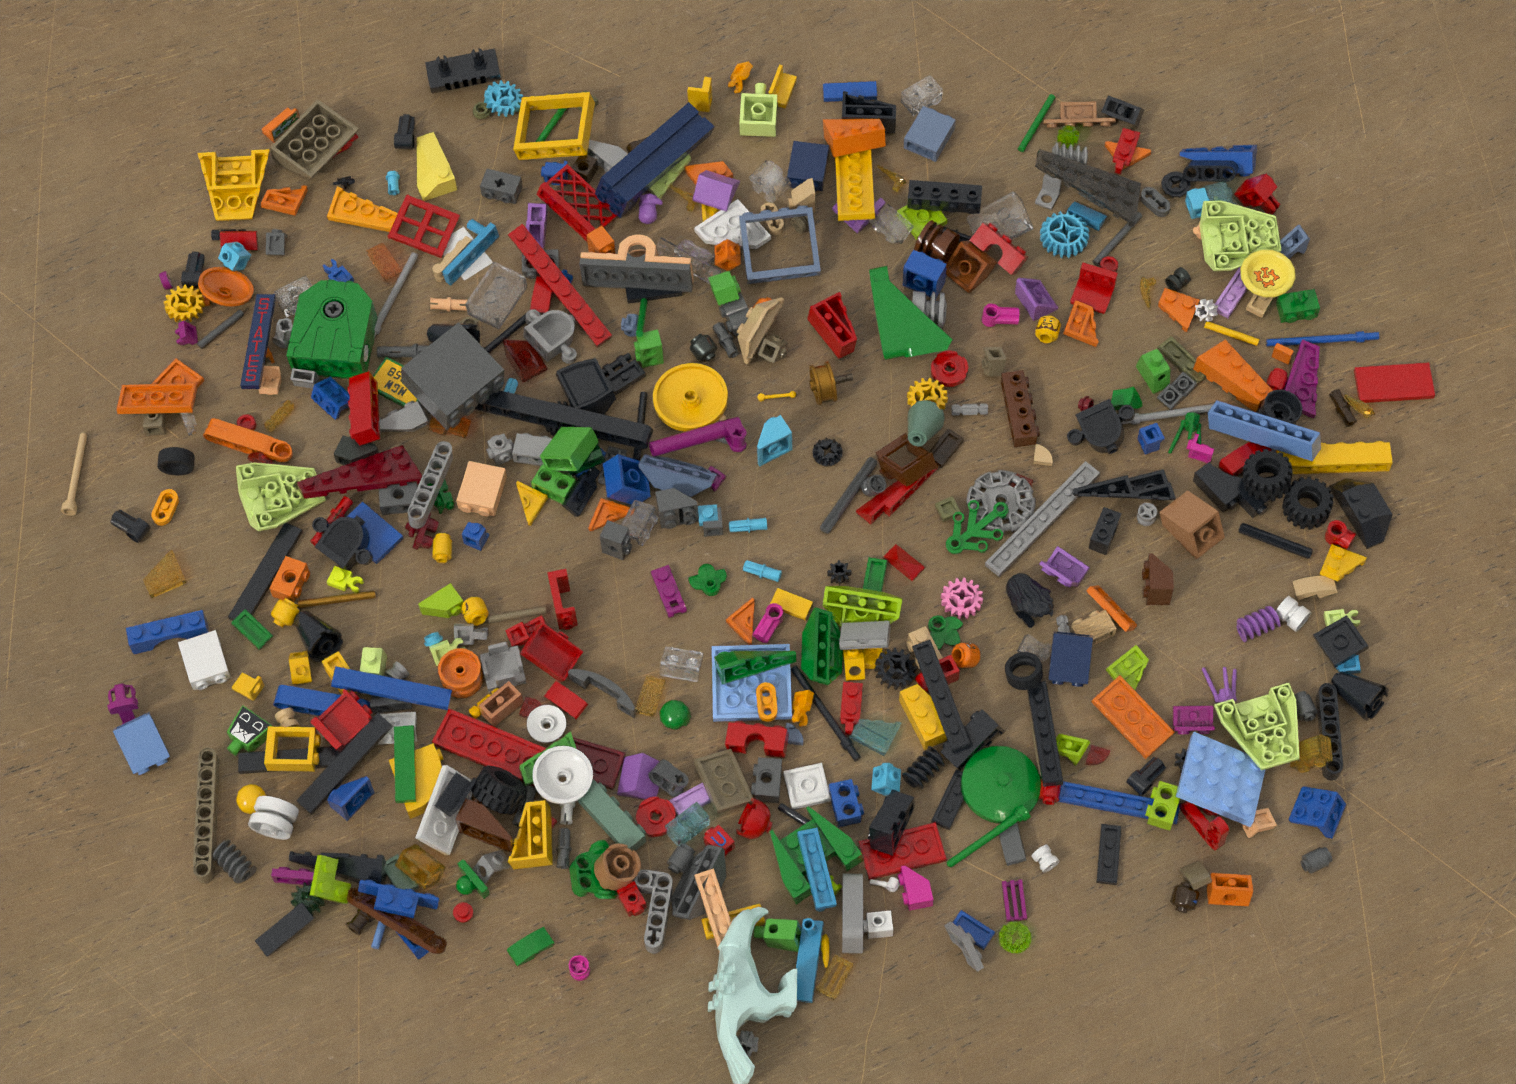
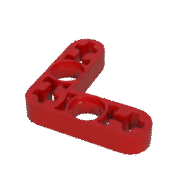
[1179,801,1229,851]

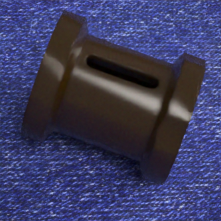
[345,909,372,936]

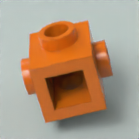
[714,239,741,271]

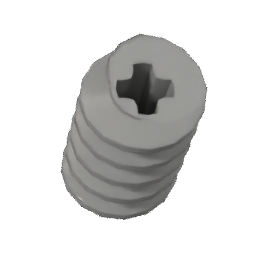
[1050,142,1088,170]

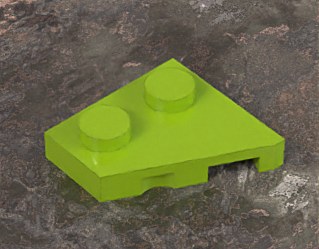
[1106,645,1149,690]

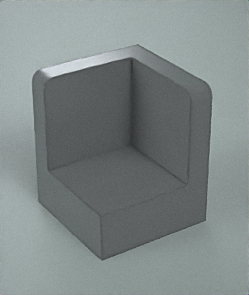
[703,507,723,537]

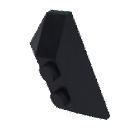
[1329,478,1393,549]

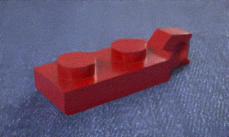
[1113,128,1140,175]
[840,682,863,736]

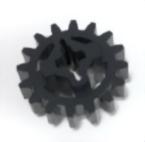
[874,648,917,690]

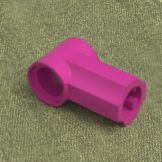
[981,303,1019,327]
[753,603,783,643]

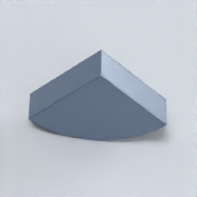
[785,723,803,746]

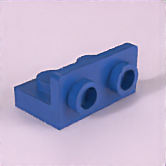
[311,376,350,420]

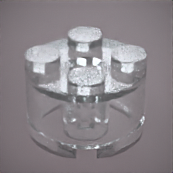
[749,160,791,203]

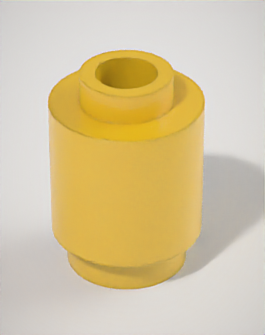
[432,533,452,563]

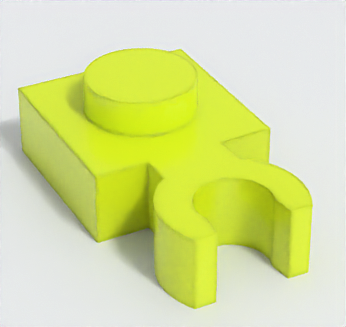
[327,566,364,593]

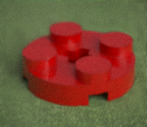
[931,351,968,387]
[636,796,676,838]

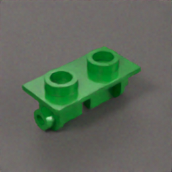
[427,479,455,514]

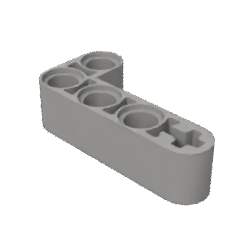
[634,870,673,954]
[842,873,863,953]

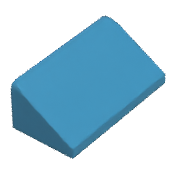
[1067,201,1107,231]

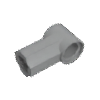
[272,318,293,348]

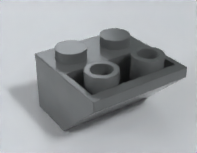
[655,488,699,529]

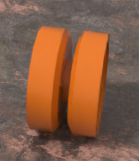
[438,648,483,698]

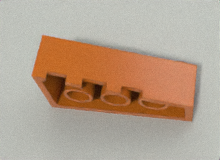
[1193,339,1273,412]

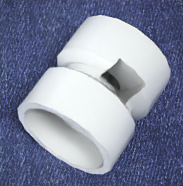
[1276,596,1311,632]

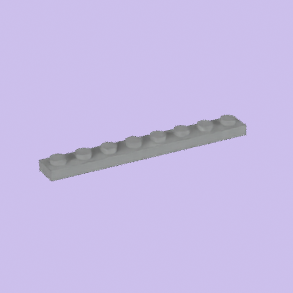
[985,461,1100,577]

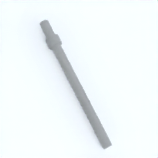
[374,252,418,337]
[1121,402,1227,425]

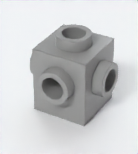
[486,433,514,466]

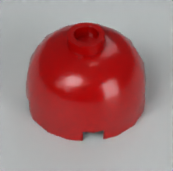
[736,798,773,839]

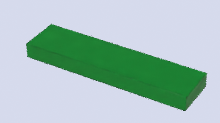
[394,725,416,803]

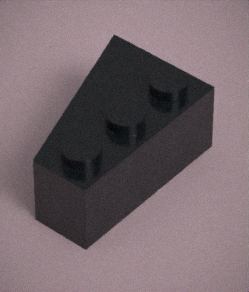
[842,91,896,133]
[940,709,1005,771]
[868,790,915,856]

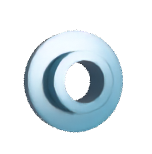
[424,632,443,646]

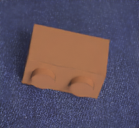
[479,681,523,727]

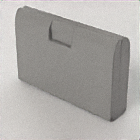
[839,621,891,650]

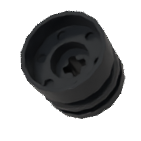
[1257,389,1303,425]

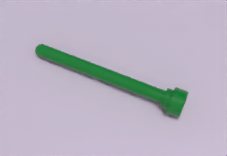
[947,804,1031,867]

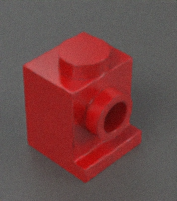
[617,881,647,917]

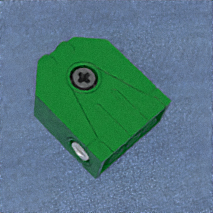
[286,279,378,379]

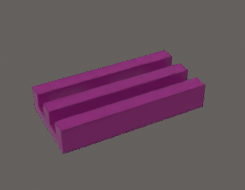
[1002,879,1027,922]

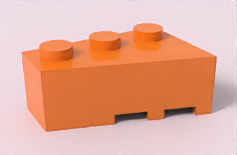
[823,119,886,157]

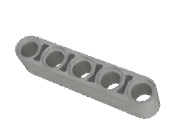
[407,441,453,529]

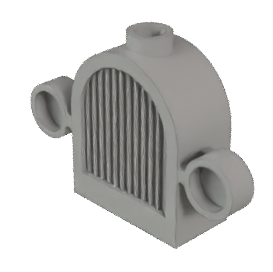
[523,310,577,364]

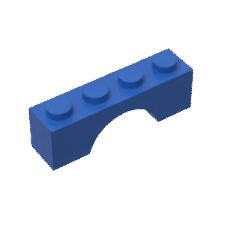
[126,610,209,654]

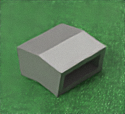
[290,368,319,389]

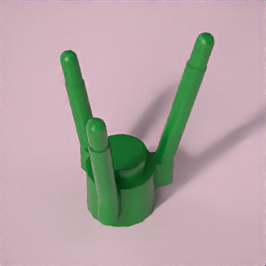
[1168,412,1202,454]

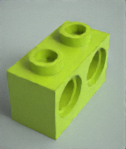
[1145,781,1180,831]

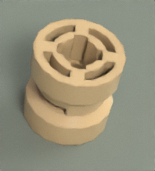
[275,708,300,727]

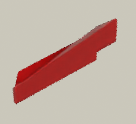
[856,468,938,525]

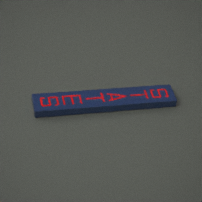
[240,294,276,389]

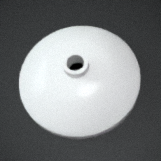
[533,746,593,804]

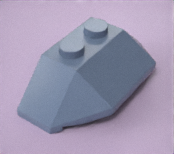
[639,454,717,497]

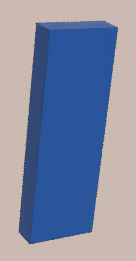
[823,81,877,102]

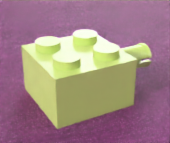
[739,83,778,137]

